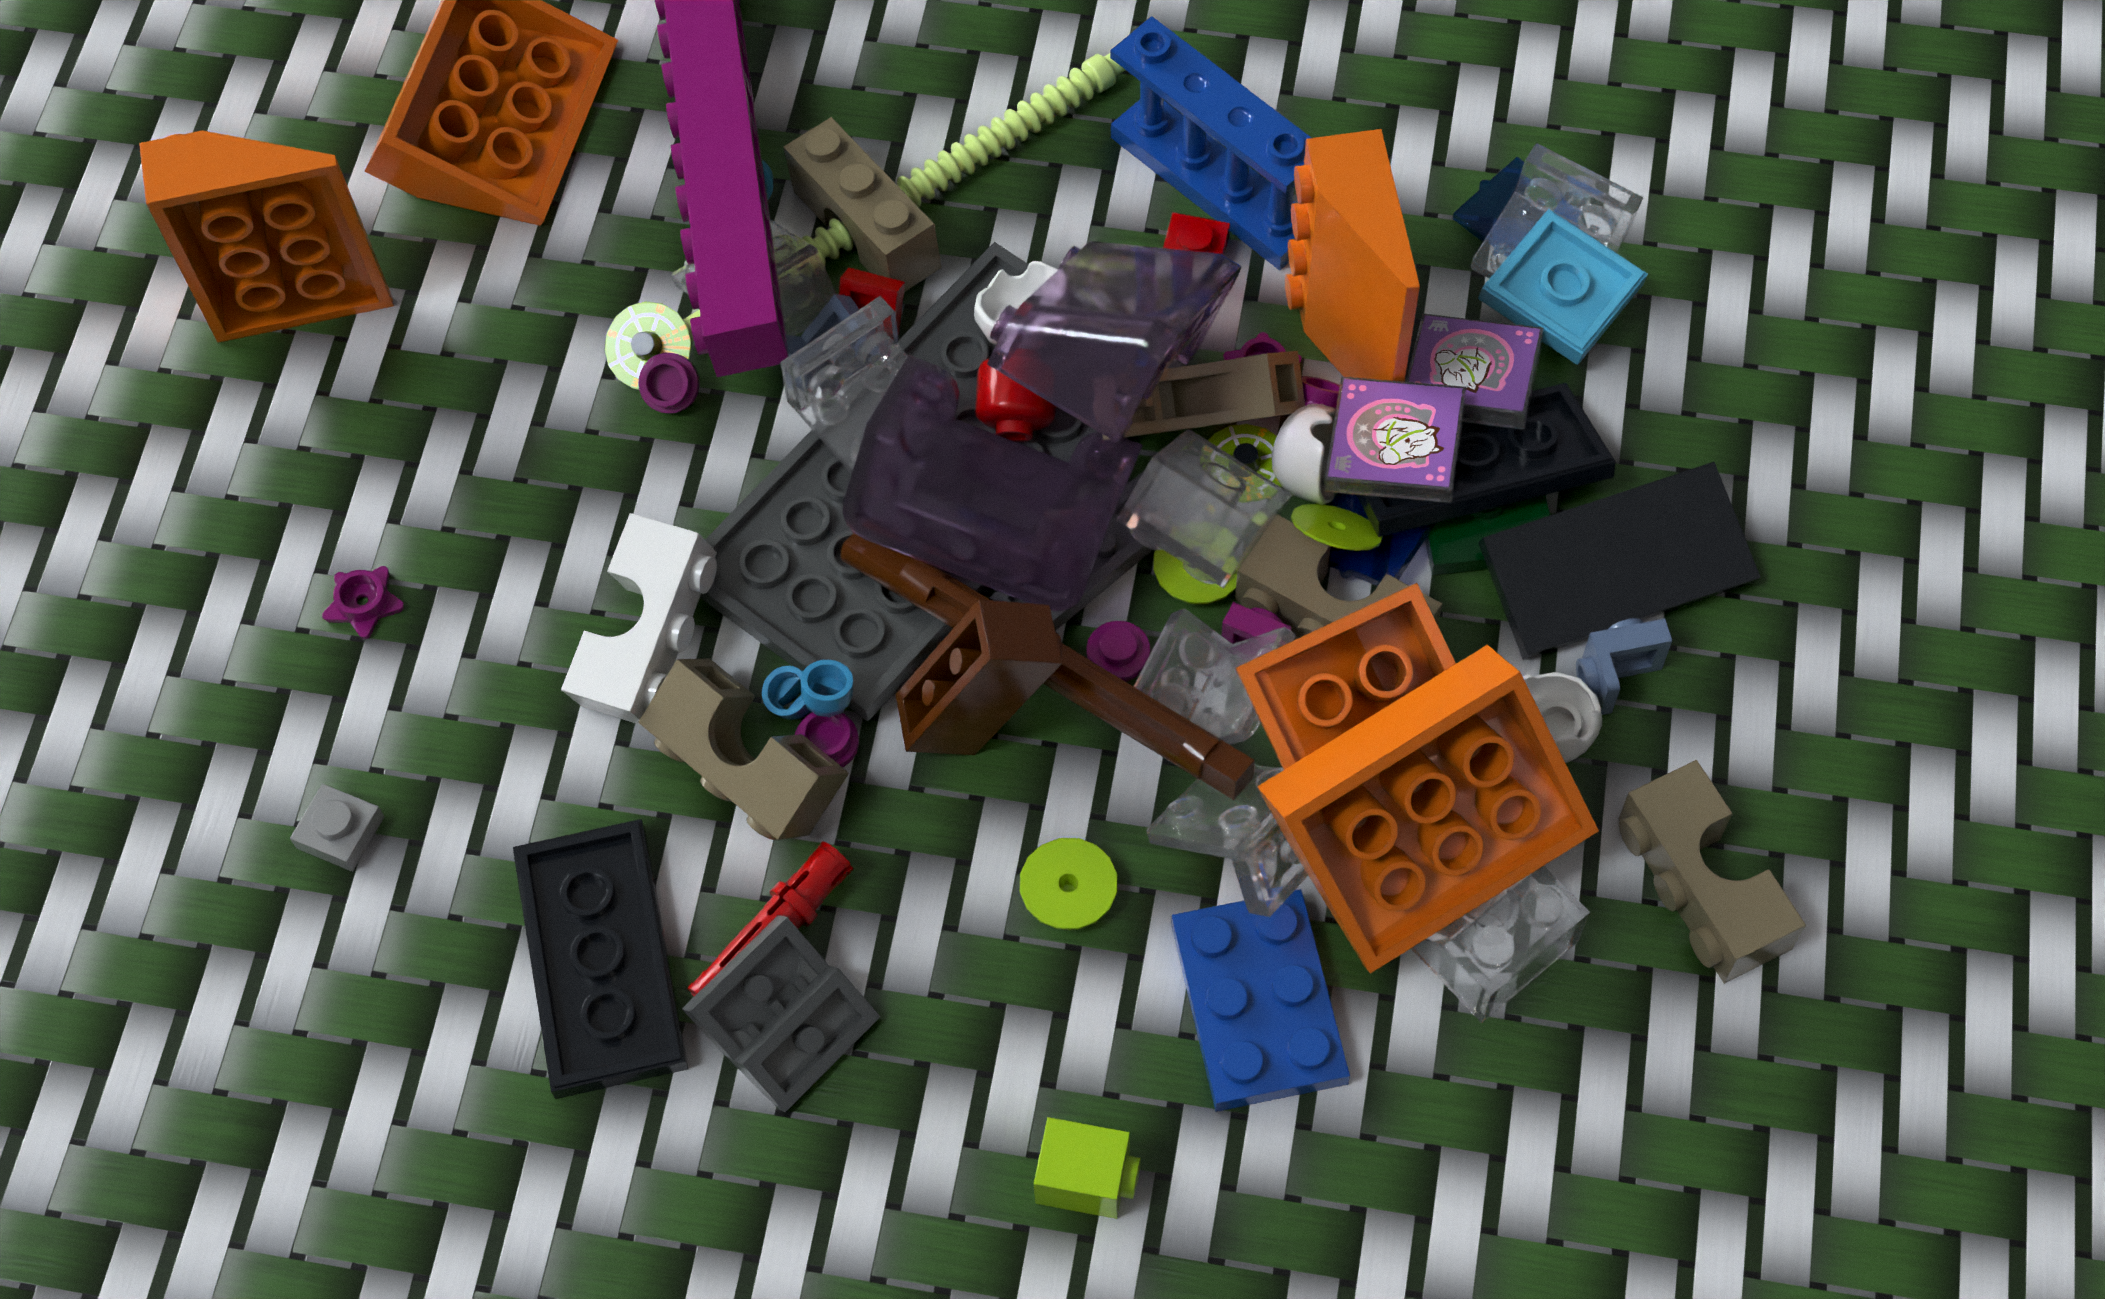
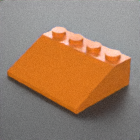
[364,0,618,226]
[1285,129,1420,384]
[139,130,394,343]
[1235,583,1456,770]
[1257,645,1599,974]

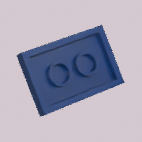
[1171,889,1350,1112]

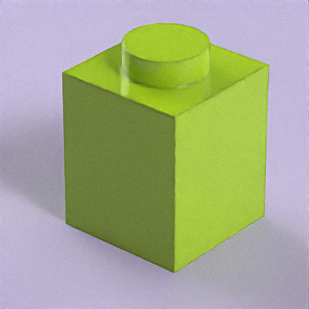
[1034,1117,1141,1219]

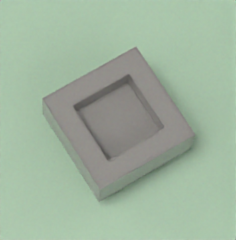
[290,784,384,872]

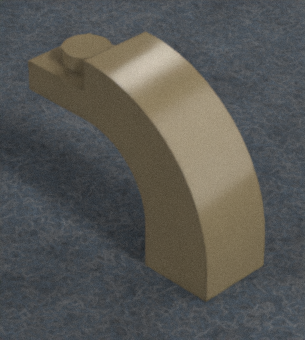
[1094,351,1305,440]

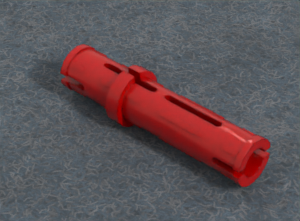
[687,841,854,997]

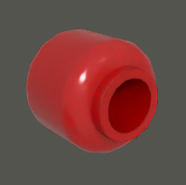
[975,346,1057,442]

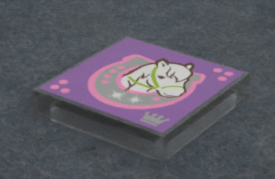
[1405,313,1544,429]
[1324,377,1466,503]

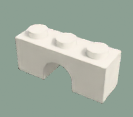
[561,513,717,725]

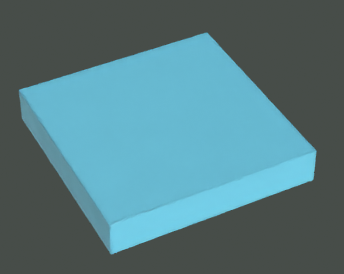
[1478,209,1648,365]

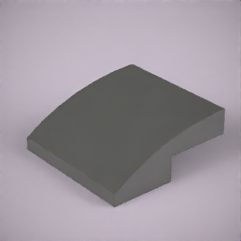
[682,915,880,1112]

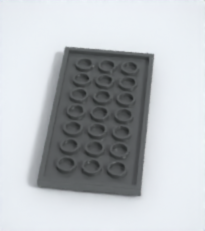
[700,242,1182,721]

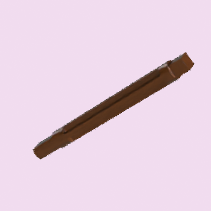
[840,523,1255,800]

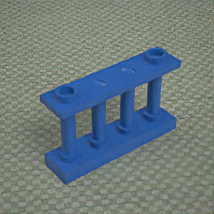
[1110,16,1311,271]

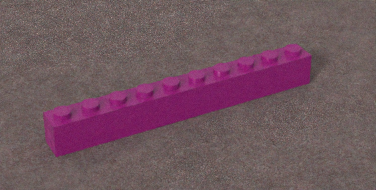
[655,0,790,377]

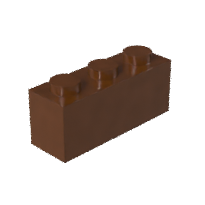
[895,599,1062,755]

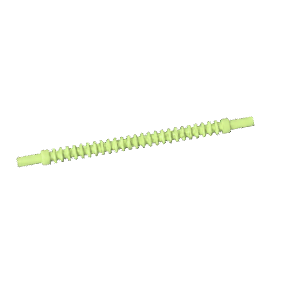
[683,53,1125,342]

